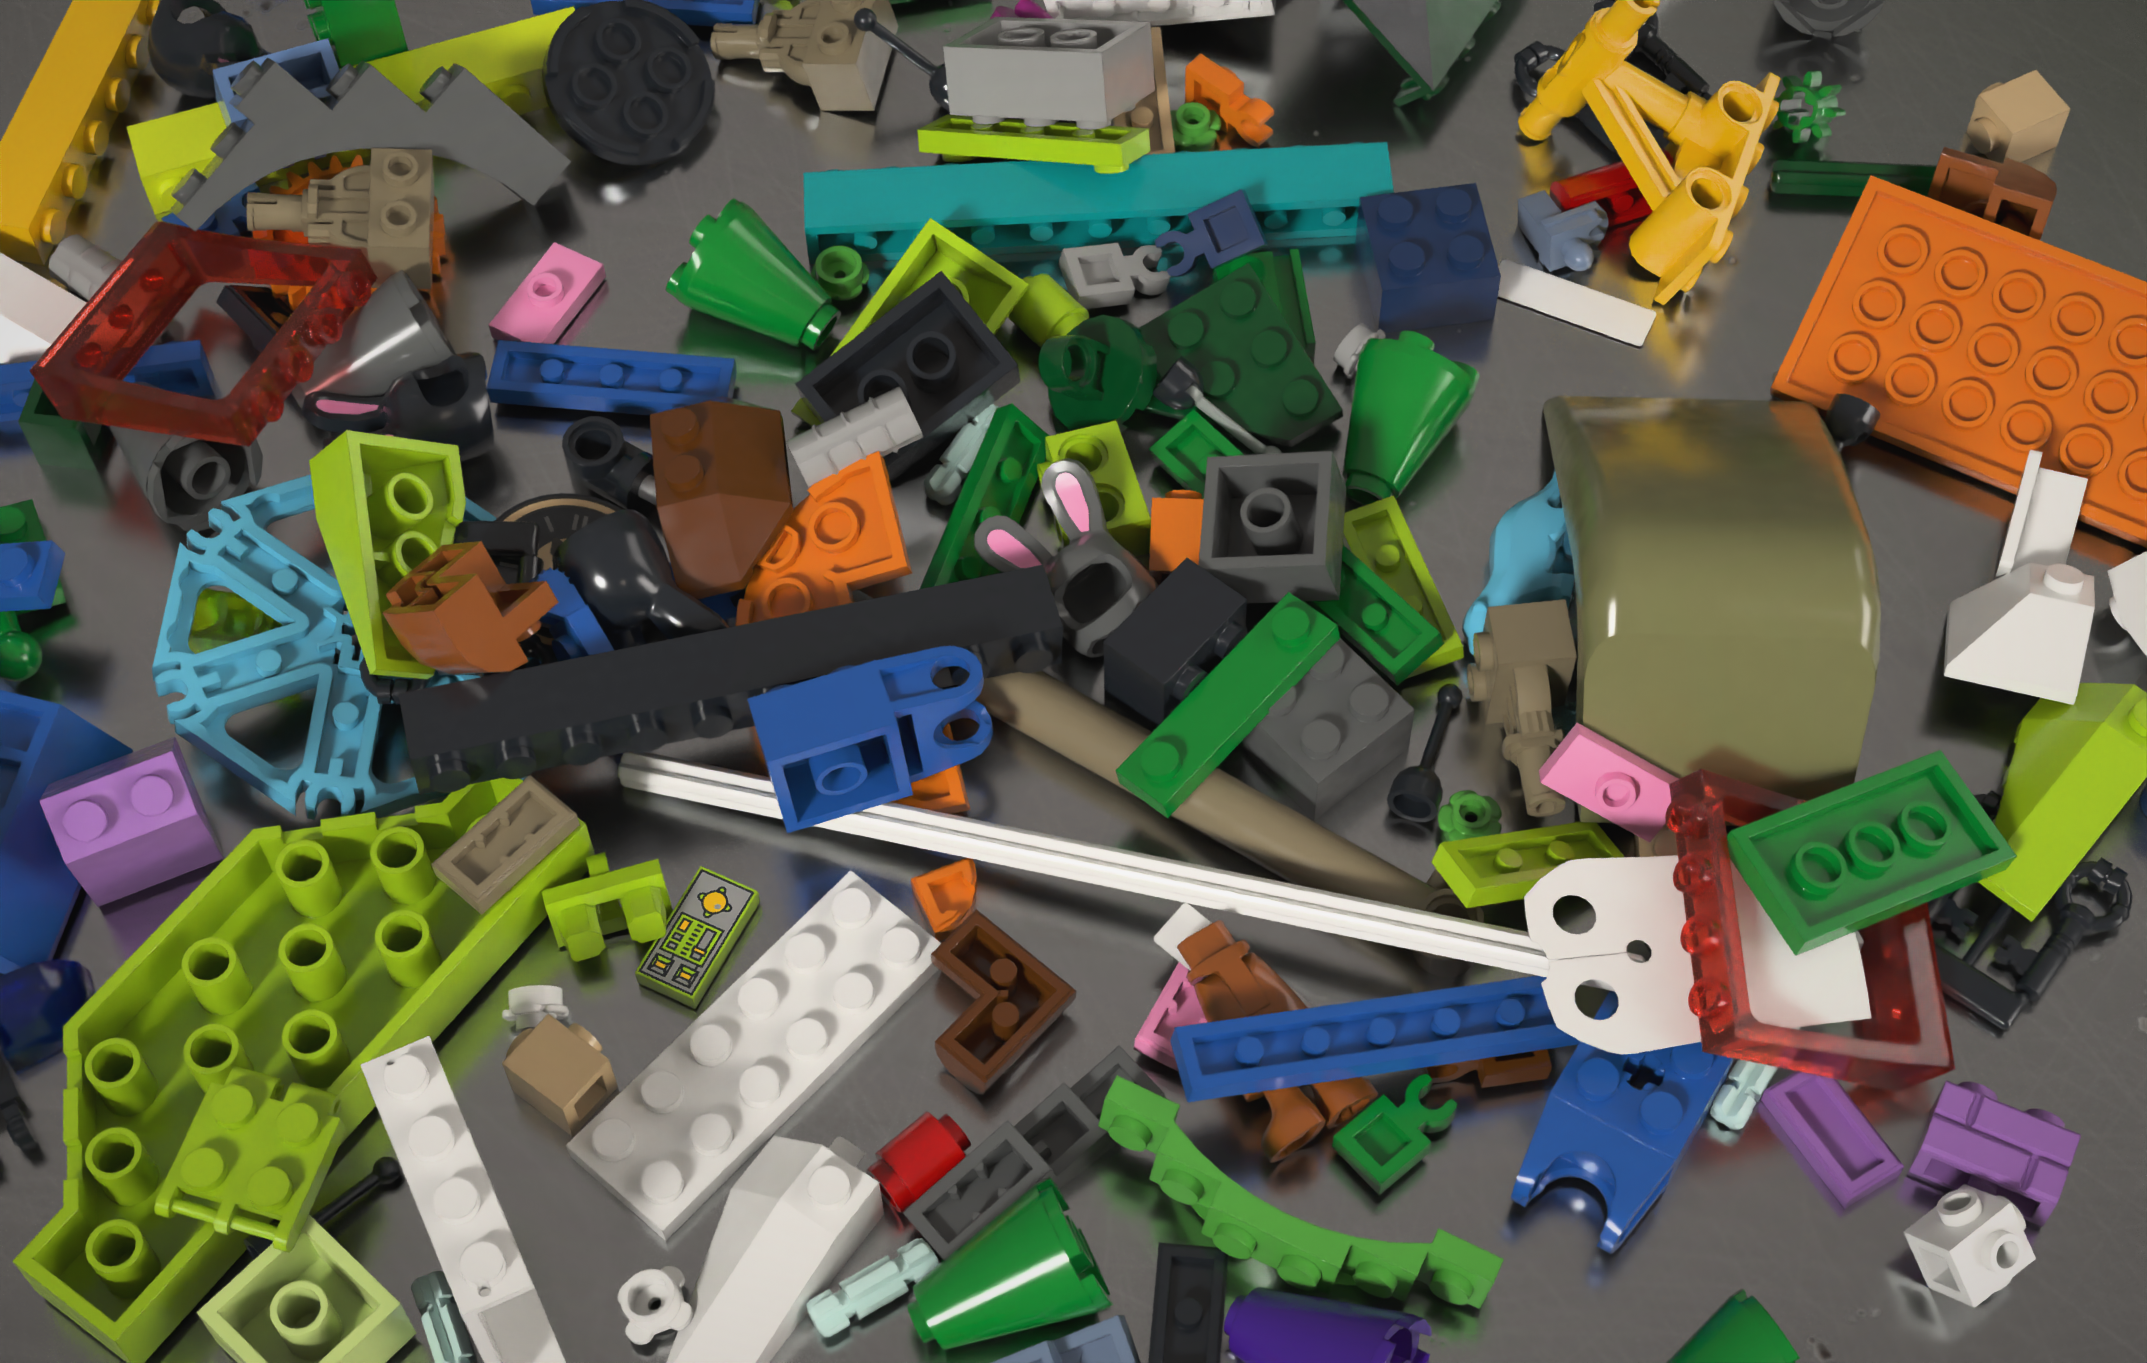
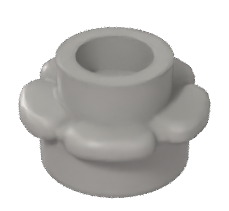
[1333,323,1386,379]

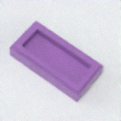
[1761,1058,1904,1209]

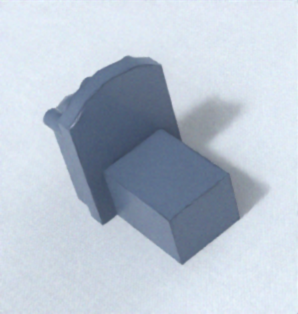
[1518,190,1609,272]

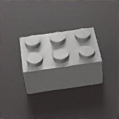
[943,17,1155,129]

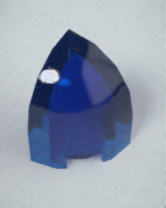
[0,959,94,1073]

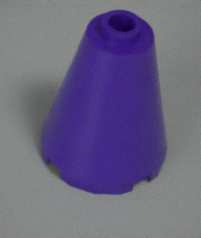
[1224,1287,1432,1363]

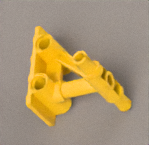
[1518,0,1781,305]

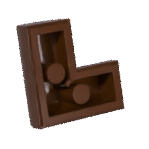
[931,909,1076,1094]

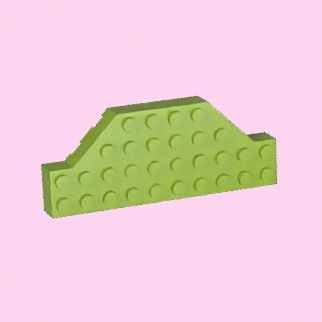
[12,778,595,1363]

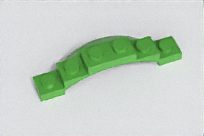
[1098,1075,1504,1309]

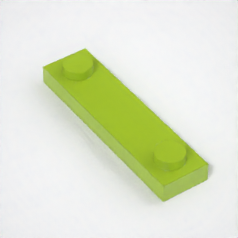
[917,115,1150,174]

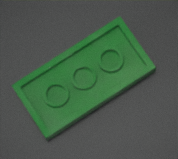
[1721,750,2017,956]

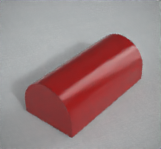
[1550,148,1674,228]

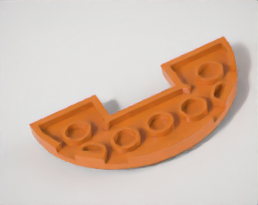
[735,451,971,814]

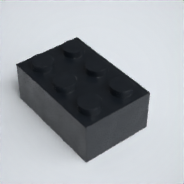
[795,271,1021,483]

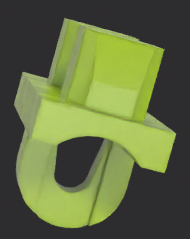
[541,852,673,962]

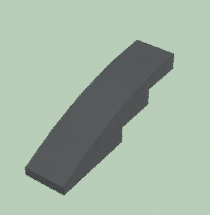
[903,1045,1167,1260]

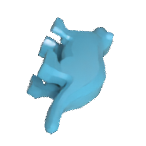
[1462,469,1574,655]

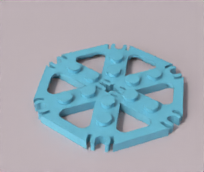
[152,474,540,820]

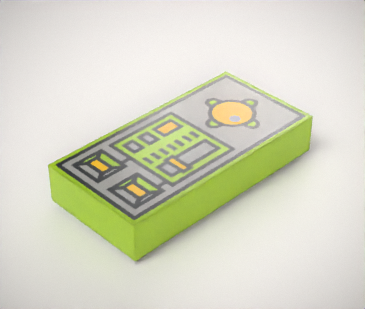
[635,866,760,1009]

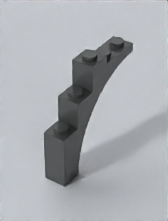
[170,57,571,232]

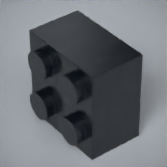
[1104,557,1248,731]

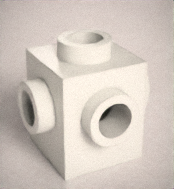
[1904,1184,2036,1308]

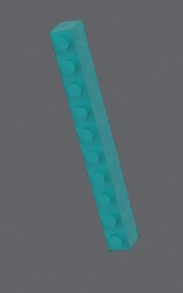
[803,142,1394,265]

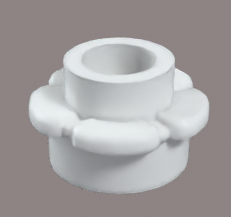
[502,985,569,1033]

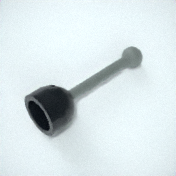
[1152,356,1282,455]

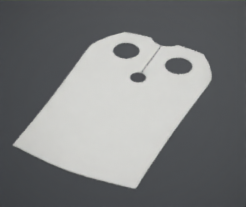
[1524,853,1872,1055]

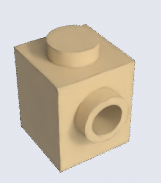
[1966,70,2070,164]
[502,1014,618,1137]

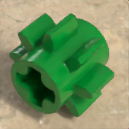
[1773,70,1846,143]

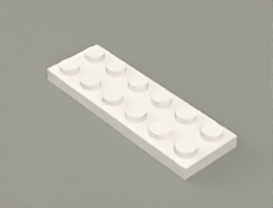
[566,870,941,1241]

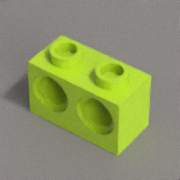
[1037,420,1151,557]

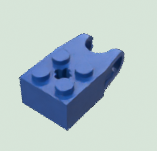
[747,646,993,834]
[1511,991,1737,1254]

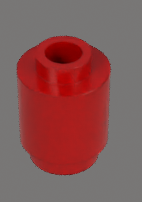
[866,1111,971,1213]

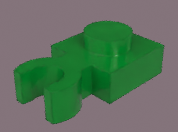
[1332,1074,1457,1195]

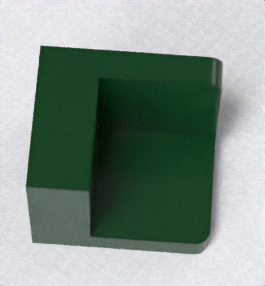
[18,375,111,471]

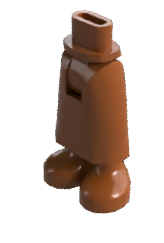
[1177,920,1378,1163]

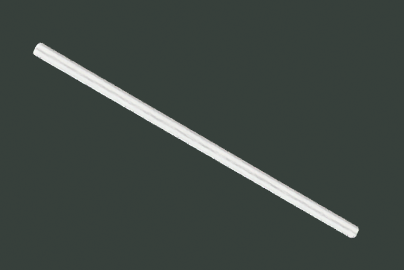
[618,751,1646,991]

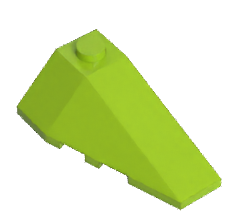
[791,218,1029,427]
[309,430,466,679]
[1977,683,2147,922]

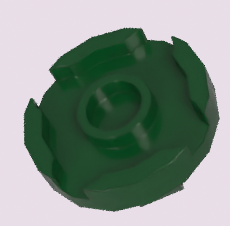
[1039,315,1157,433]

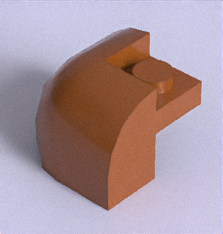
[1927,147,2057,240]
[382,541,559,674]

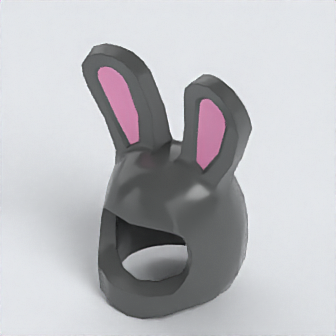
[974,458,1159,658]

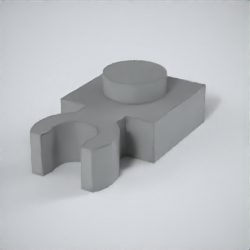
[1059,243,1171,309]

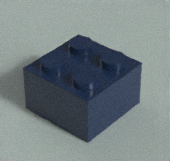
[1355,183,1501,333]

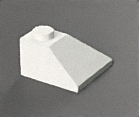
[1944,562,2095,705]

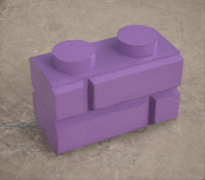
[1909,1080,2081,1227]

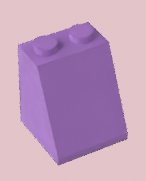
[39,737,224,907]

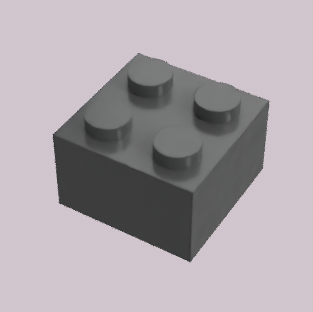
[1198,451,1346,603]
[1238,638,1415,821]

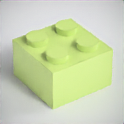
[197,1215,417,1363]

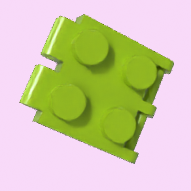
[154,1066,346,1253]

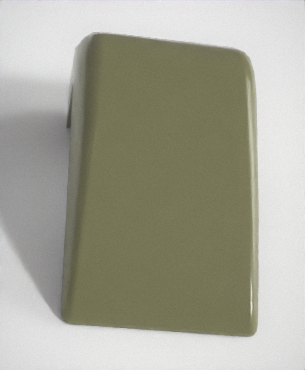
[1543,396,1881,826]

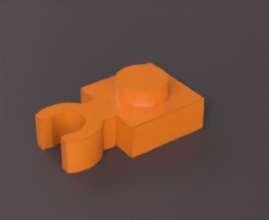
[1185,54,1274,147]

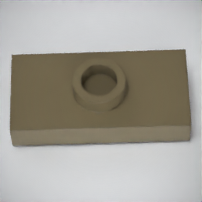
[431,775,580,915]

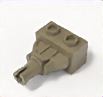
[710,0,898,111]
[247,148,435,289]
[1467,599,1577,817]

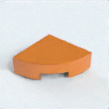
[911,858,977,942]

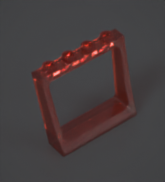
[29,221,378,447]
[1665,769,1956,1092]

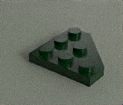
[1134,263,1343,447]

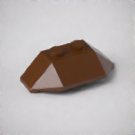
[650,396,793,599]

